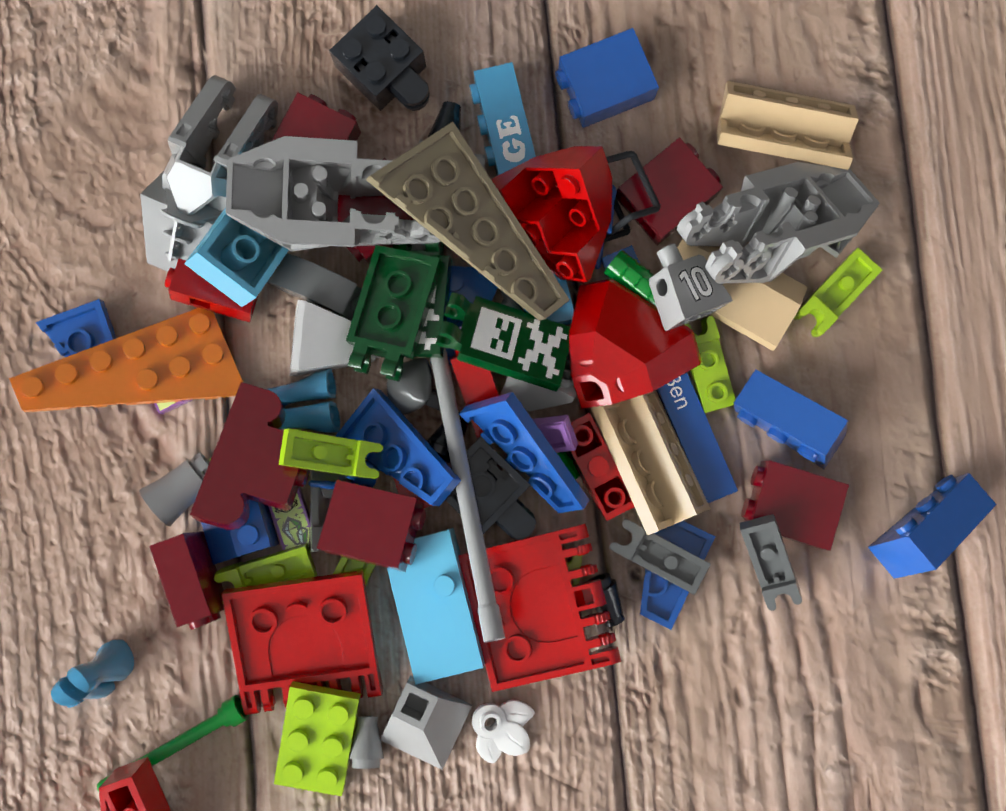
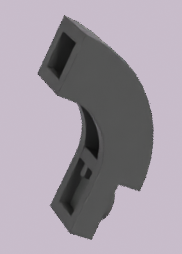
[267,253,362,321]

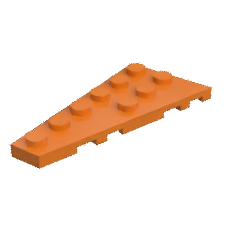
[9,308,243,412]

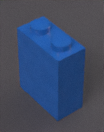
[555,28,659,128]

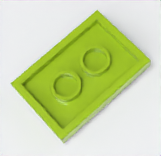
[274,681,361,796]

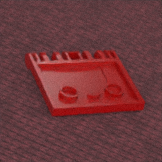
[458,523,622,692]
[222,570,383,715]

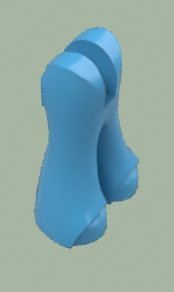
[267,369,340,433]
[51,640,134,708]

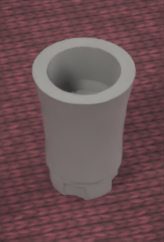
[139,453,210,527]

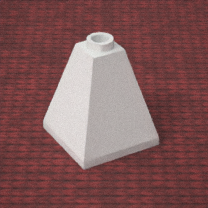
[289,300,381,376]

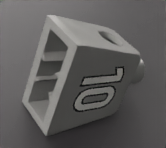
[649,243,733,332]

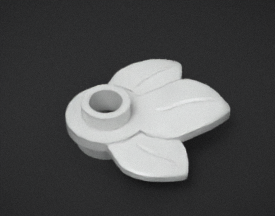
[472,699,535,764]

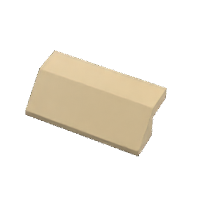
[717,81,859,170]
[677,238,808,351]
[591,390,710,535]

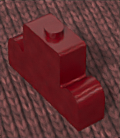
[190,382,310,530]

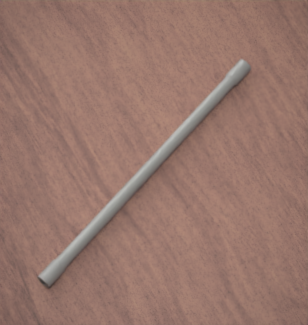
[411,244,505,643]

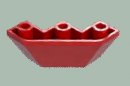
[491,146,612,282]
[569,279,702,409]

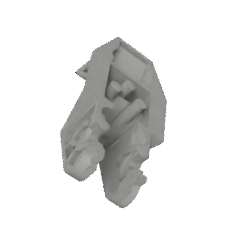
[140,75,278,272]
[225,136,440,251]
[677,162,880,284]

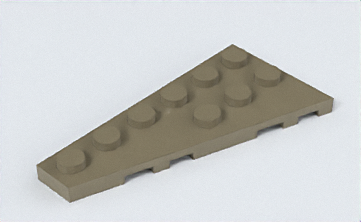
[366,122,570,321]

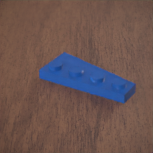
[336,388,461,507]
[459,392,590,513]

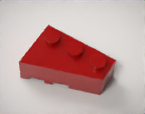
[99,757,171,811]

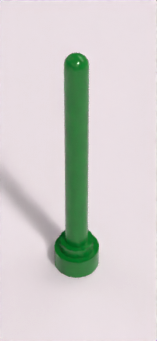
[97,695,249,792]

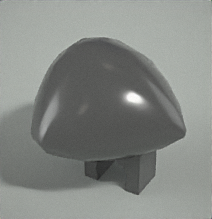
[386,358,440,415]

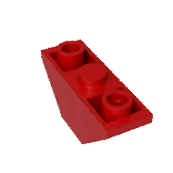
[568,413,635,521]

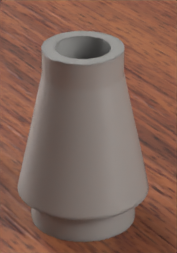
[349,716,384,769]

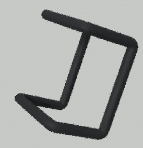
[603,151,660,243]

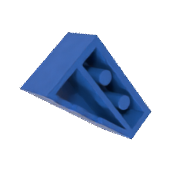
[734,369,848,469]
[868,473,997,579]

